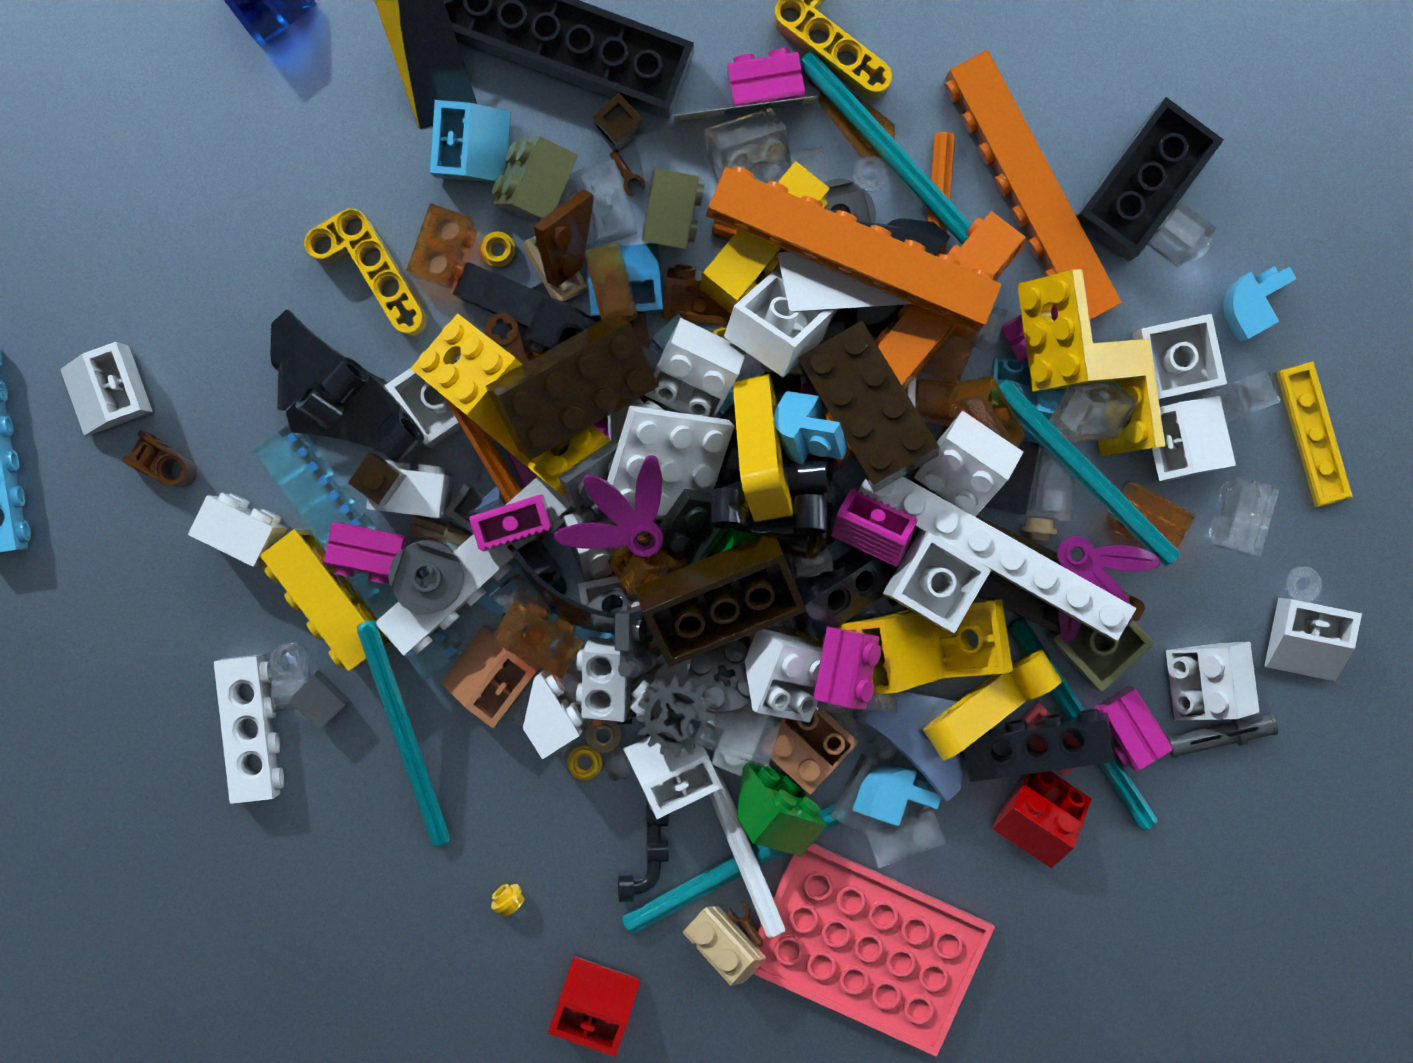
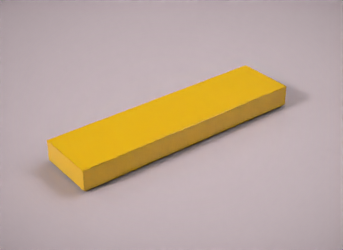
[1276,361,1353,507]

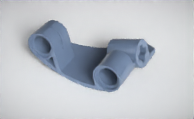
[853,691,964,802]

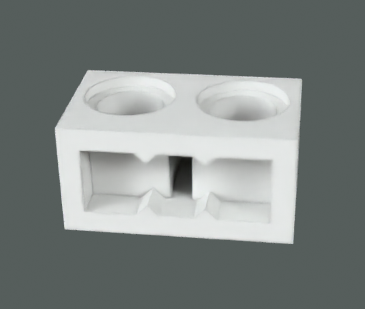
[576,637,631,722]

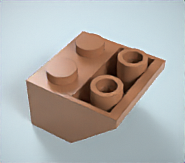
[440,626,540,729]
[757,703,859,795]

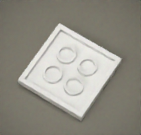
[607,406,734,520]

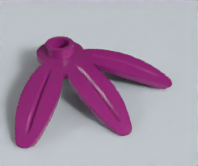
[554,455,663,557]
[1057,536,1160,642]

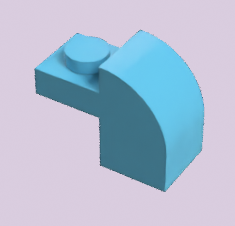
[1223,266,1296,343]
[773,391,848,464]
[852,765,941,826]

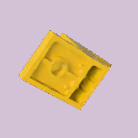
[1017,269,1165,456]
[410,313,611,498]
[797,599,1013,695]

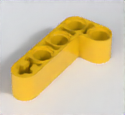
[774,0,892,100]
[304,208,427,336]
[733,374,793,522]
[923,650,1062,761]

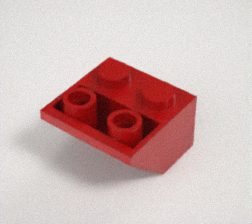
[992,771,1092,868]
[547,956,641,1057]

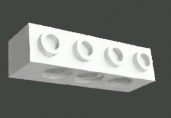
[213,654,284,804]

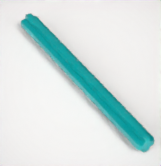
[800,51,972,244]
[993,379,1180,566]
[1008,618,1158,831]
[357,620,450,847]
[622,802,846,935]

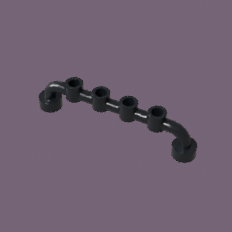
[617,696,669,902]

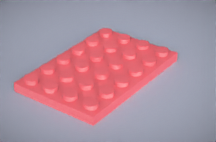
[752,843,995,1057]

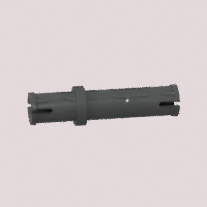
[1167,713,1279,758]

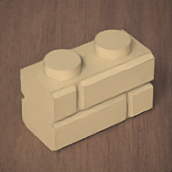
[683,906,766,986]

